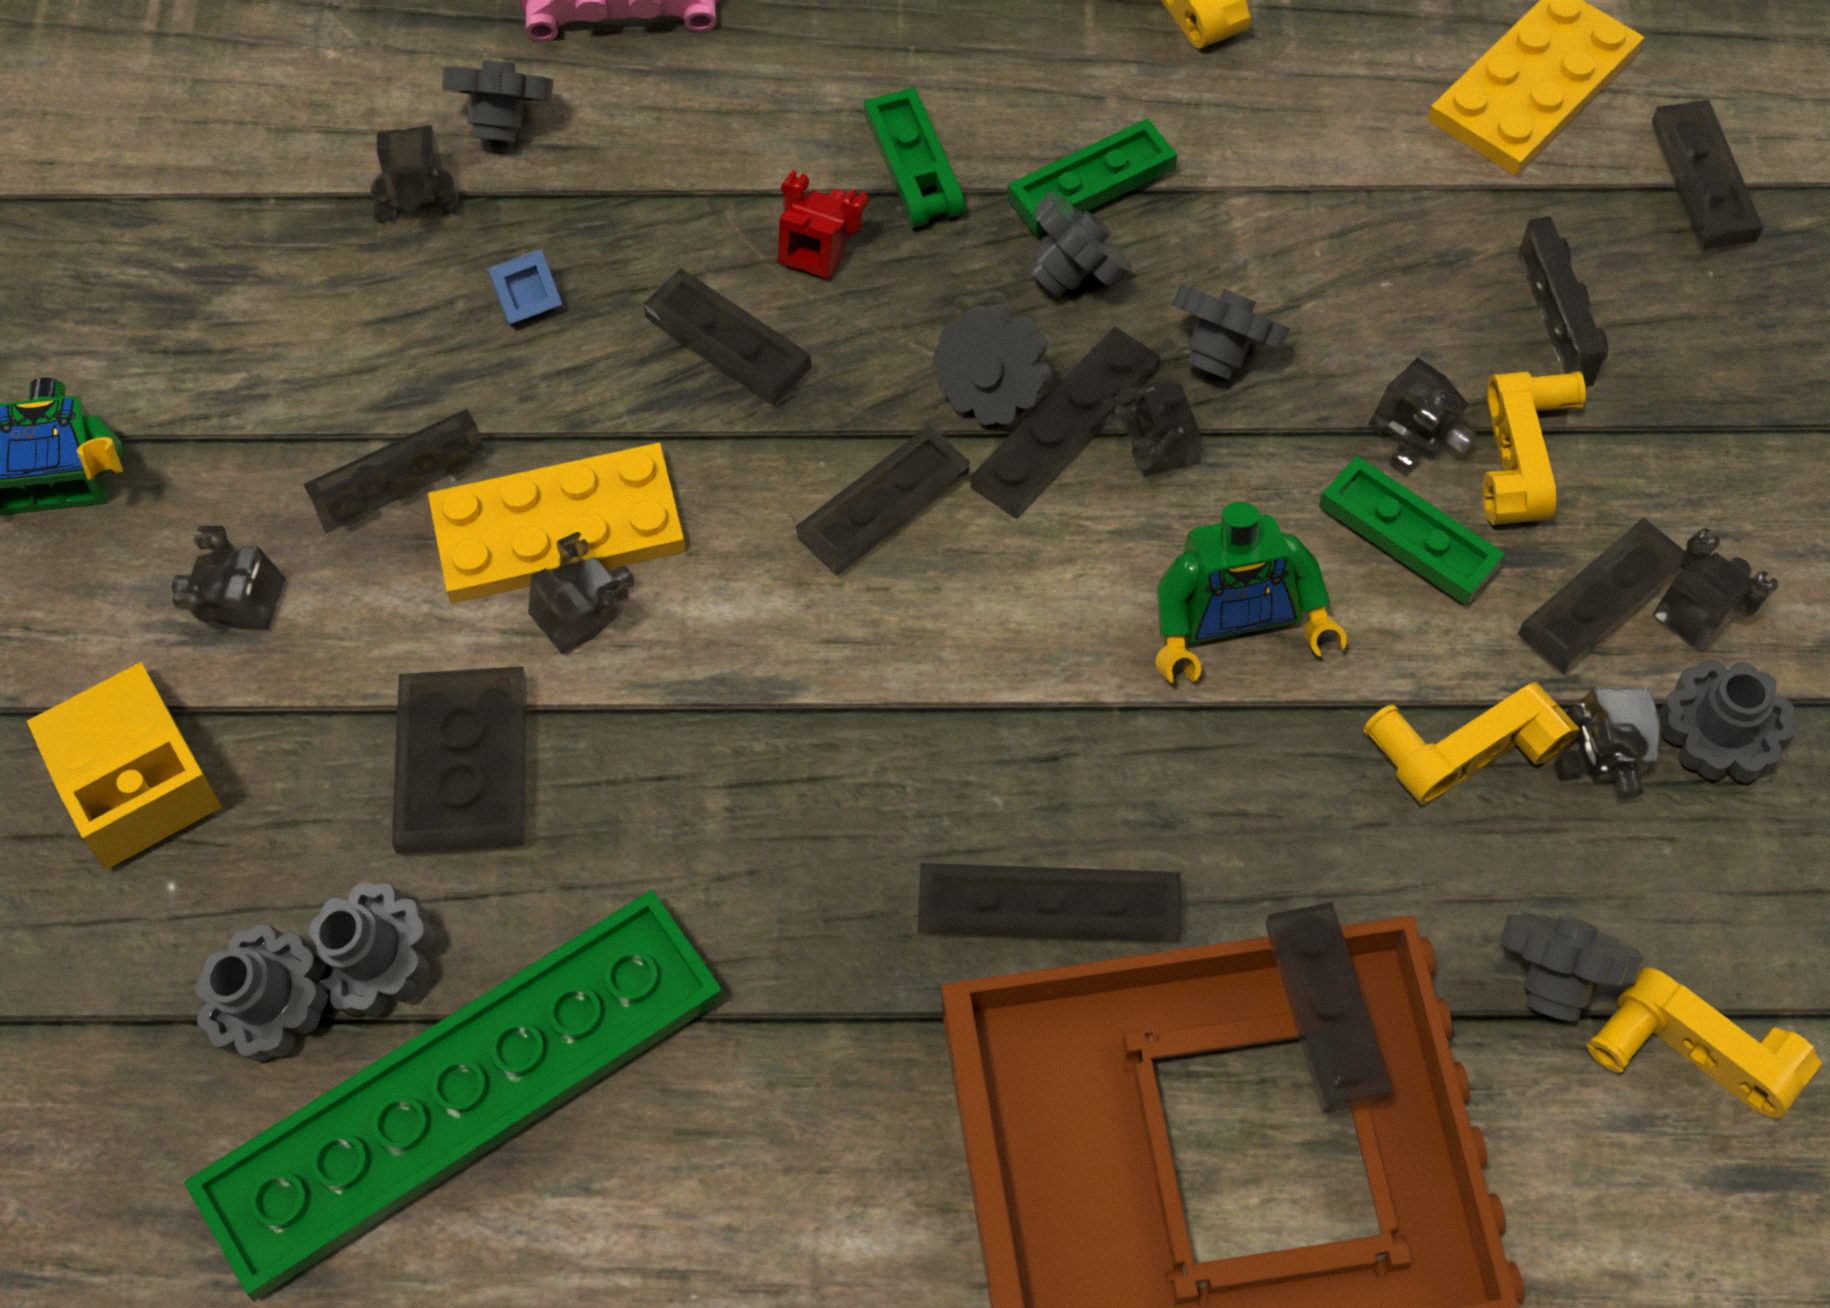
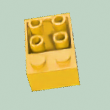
[27,662,222,870]

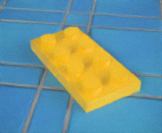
[1428,0,1645,176]
[428,442,686,604]

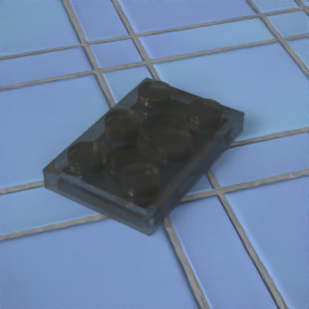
[392,666,527,854]

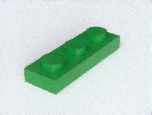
[1007,118,1178,236]
[1319,455,1505,606]

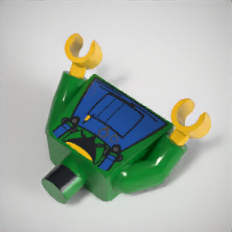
[0,377,125,516]
[1155,502,1347,684]

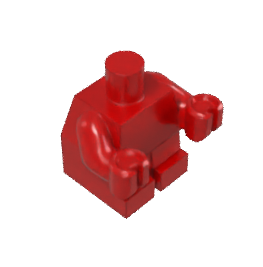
[777,171,869,279]

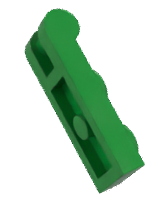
[864,87,965,229]

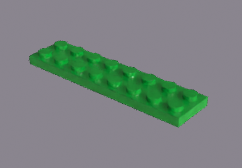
[183,889,724,1302]

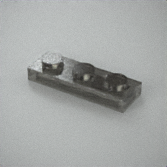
[1651,100,1763,249]
[1517,216,1608,387]
[643,268,812,405]
[303,409,486,533]
[796,425,970,576]
[1518,517,1690,674]
[1265,902,1393,1114]

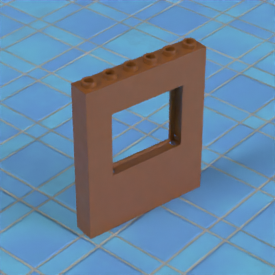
[941,915,1524,1308]

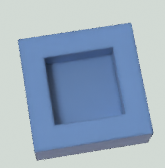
[486,249,562,324]

